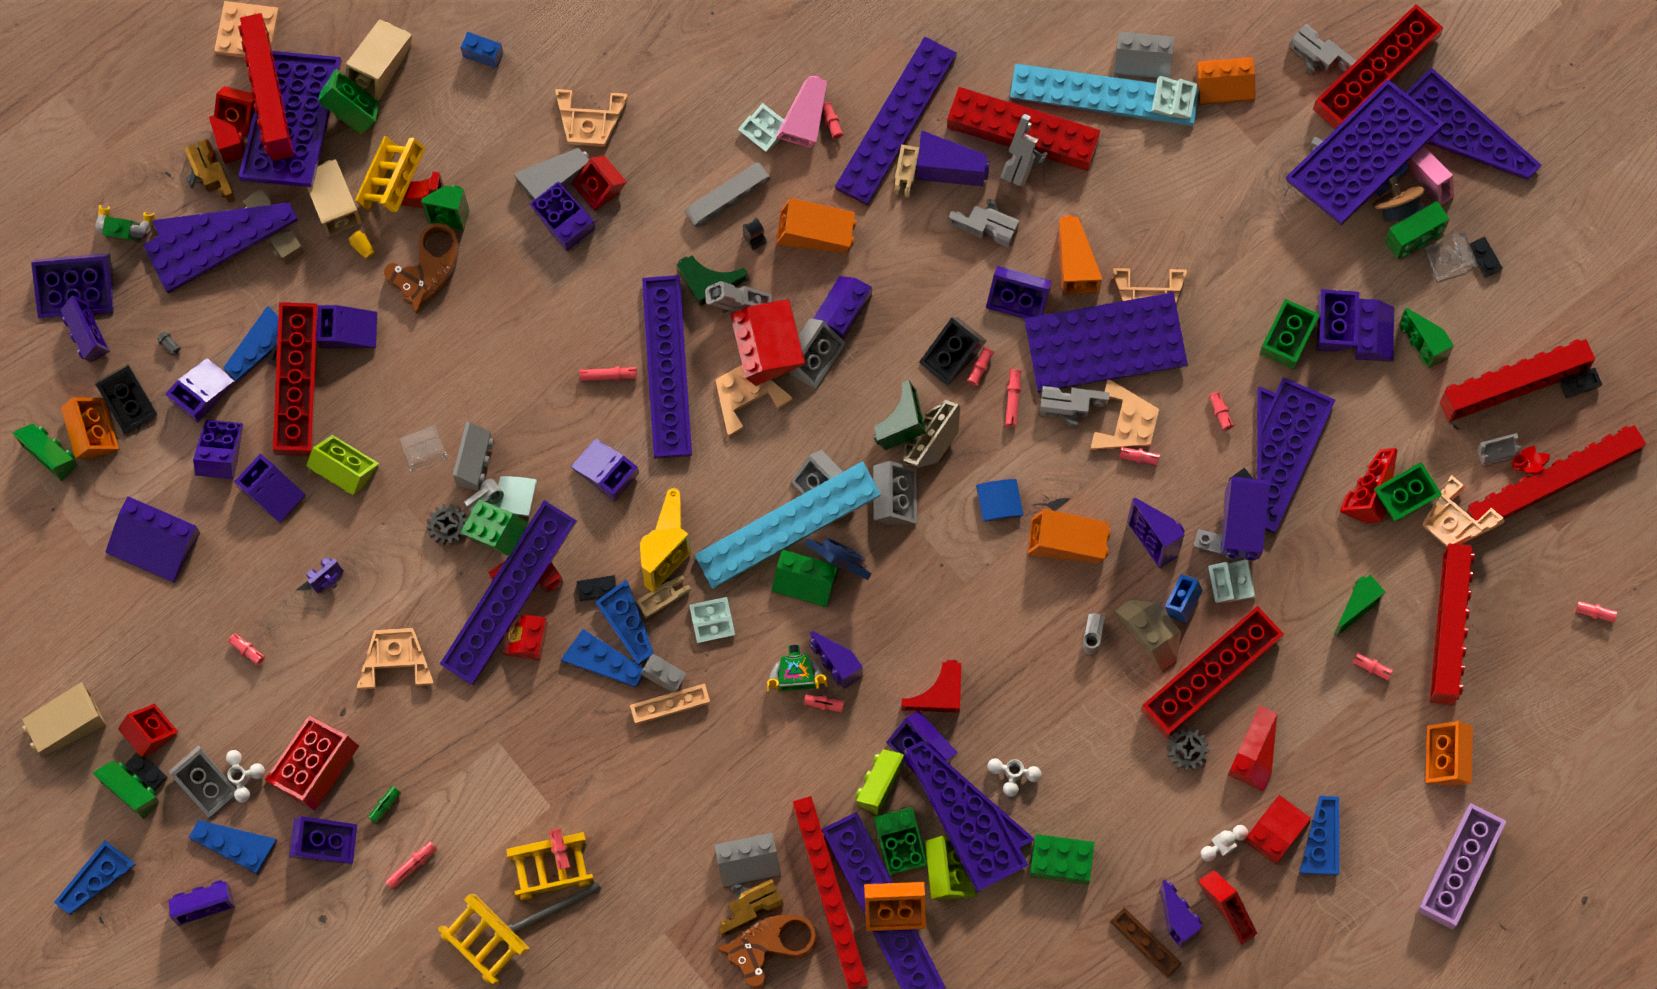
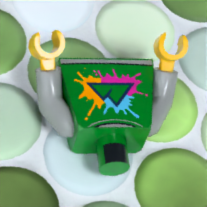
[95,205,155,243]
[767,645,828,692]

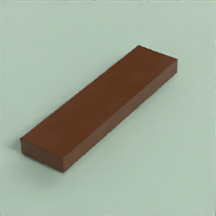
[1110,907,1182,978]

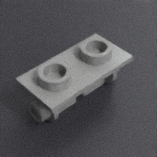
[1193,529,1222,554]

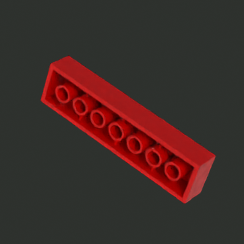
[1313,4,1443,129]
[238,13,294,161]
[947,87,1101,171]
[273,302,318,456]
[1440,339,1595,422]
[1430,543,1475,705]
[1141,606,1284,739]

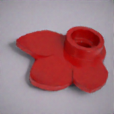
[1512,446,1550,474]

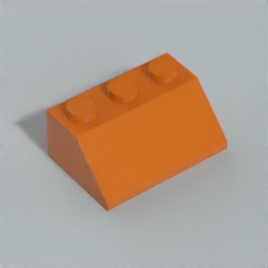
[1196,57,1255,105]
[61,397,119,459]
[1425,721,1473,786]
[864,882,926,931]

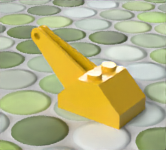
[640,488,691,593]

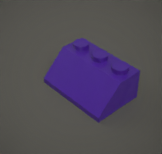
[986,266,1052,318]
[813,276,872,341]
[1317,289,1359,352]
[61,296,110,362]
[1355,299,1394,362]
[886,711,958,774]
[168,880,235,926]

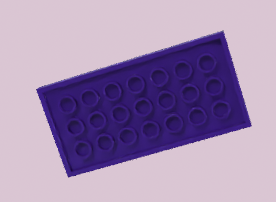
[238,51,342,188]
[1286,80,1444,226]
[1024,292,1188,393]

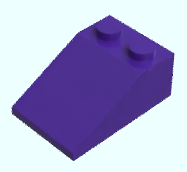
[289,816,357,864]

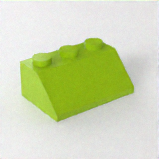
[306,435,379,495]
[855,749,904,815]
[925,836,976,900]

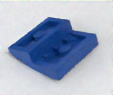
[976,479,1023,522]

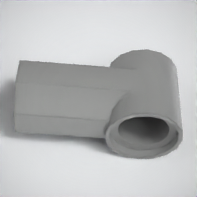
[464,479,504,512]
[1082,613,1105,655]

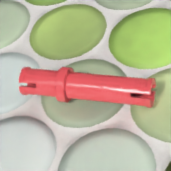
[580,366,637,382]
[1005,369,1022,427]
[385,841,438,890]

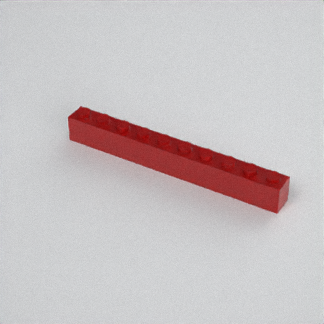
[1466,425,1646,521]
[792,796,868,989]

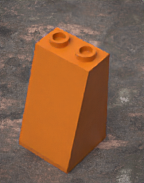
[776,198,856,253]
[1058,215,1102,295]
[1027,509,1111,564]

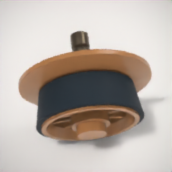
[1373,176,1424,222]

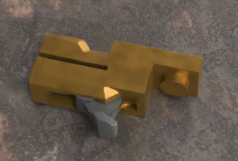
[185,139,235,203]
[718,879,784,937]

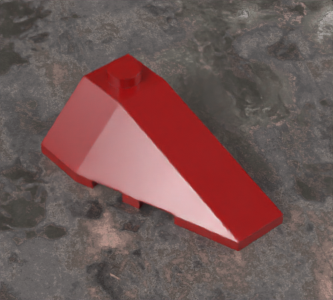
[1340,448,1398,523]
[1228,705,1277,791]

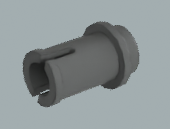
[157,331,181,355]

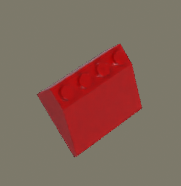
[730,299,806,386]
[265,716,359,811]

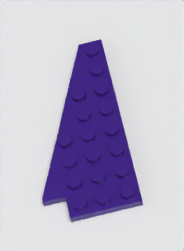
[1405,68,1542,180]
[143,203,298,294]
[1257,377,1335,534]
[904,741,1034,892]

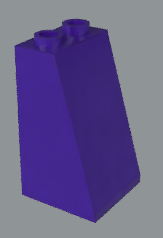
[917,131,990,187]
[1221,476,1270,561]

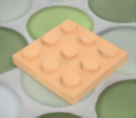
[214,1,279,58]

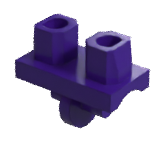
[306,557,344,594]

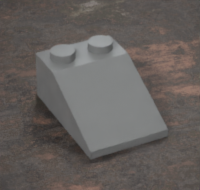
[169,745,236,818]

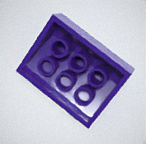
[31,253,114,318]
[105,496,200,583]
[1127,498,1185,569]

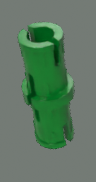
[367,786,401,824]

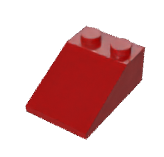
[1244,795,1311,865]

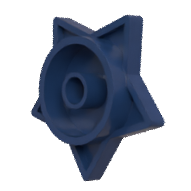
[805,538,872,580]

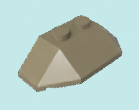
[903,400,960,467]
[1114,600,1181,672]

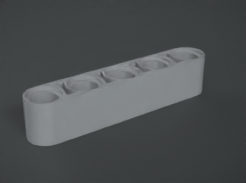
[685,162,771,227]

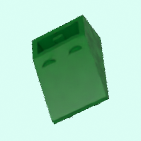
[1399,307,1454,368]
[873,806,927,875]

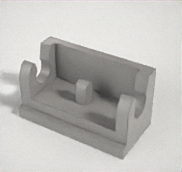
[1477,433,1521,467]

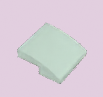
[1151,76,1197,119]
[738,103,784,152]
[494,476,537,518]
[1208,560,1256,604]
[689,597,735,643]

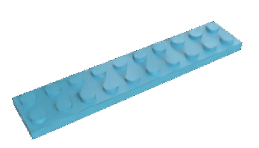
[1010,64,1199,126]
[694,461,882,589]

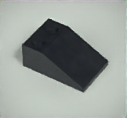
[919,317,987,385]
[95,363,158,433]

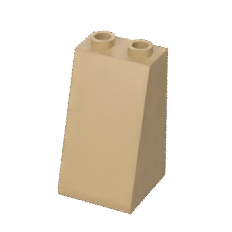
[346,19,412,101]
[307,159,362,237]
[22,682,106,757]

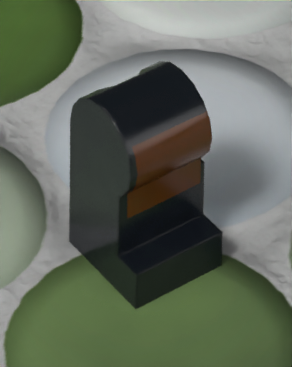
[743,218,767,251]

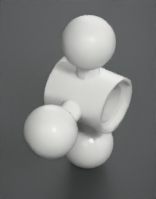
[226,750,265,803]
[987,759,1042,797]
[1201,825,1248,862]

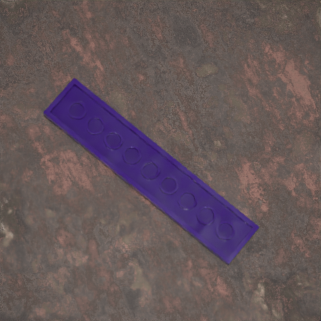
[835,36,957,206]
[642,275,692,459]
[440,500,577,685]
[822,812,946,989]

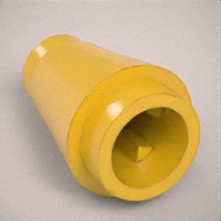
[348,231,375,259]

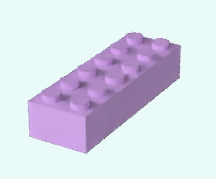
[1417,803,1506,930]

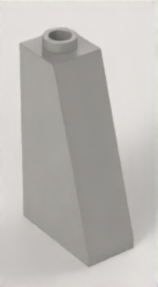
[514,148,590,201]

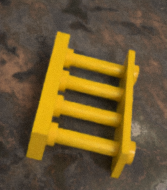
[355,136,426,213]
[506,832,595,900]
[438,894,530,984]

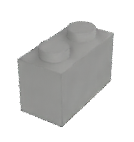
[640,654,686,693]

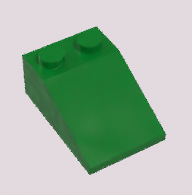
[1374,462,1442,522]
[1334,574,1385,637]

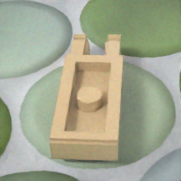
[893,145,919,197]
[636,575,691,619]

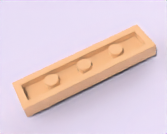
[630,683,710,725]

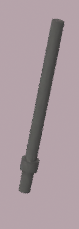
[491,882,601,938]

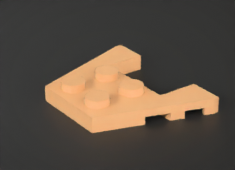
[555,89,628,147]
[1113,268,1187,302]
[716,365,793,437]
[1090,379,1159,451]
[1423,476,1505,547]
[357,628,434,690]

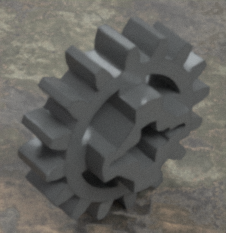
[426,504,468,546]
[1166,728,1210,771]

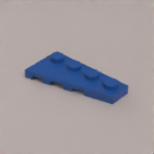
[223,306,278,382]
[595,580,655,665]
[561,629,644,688]
[1299,796,1339,876]
[189,820,277,875]
[54,840,136,916]

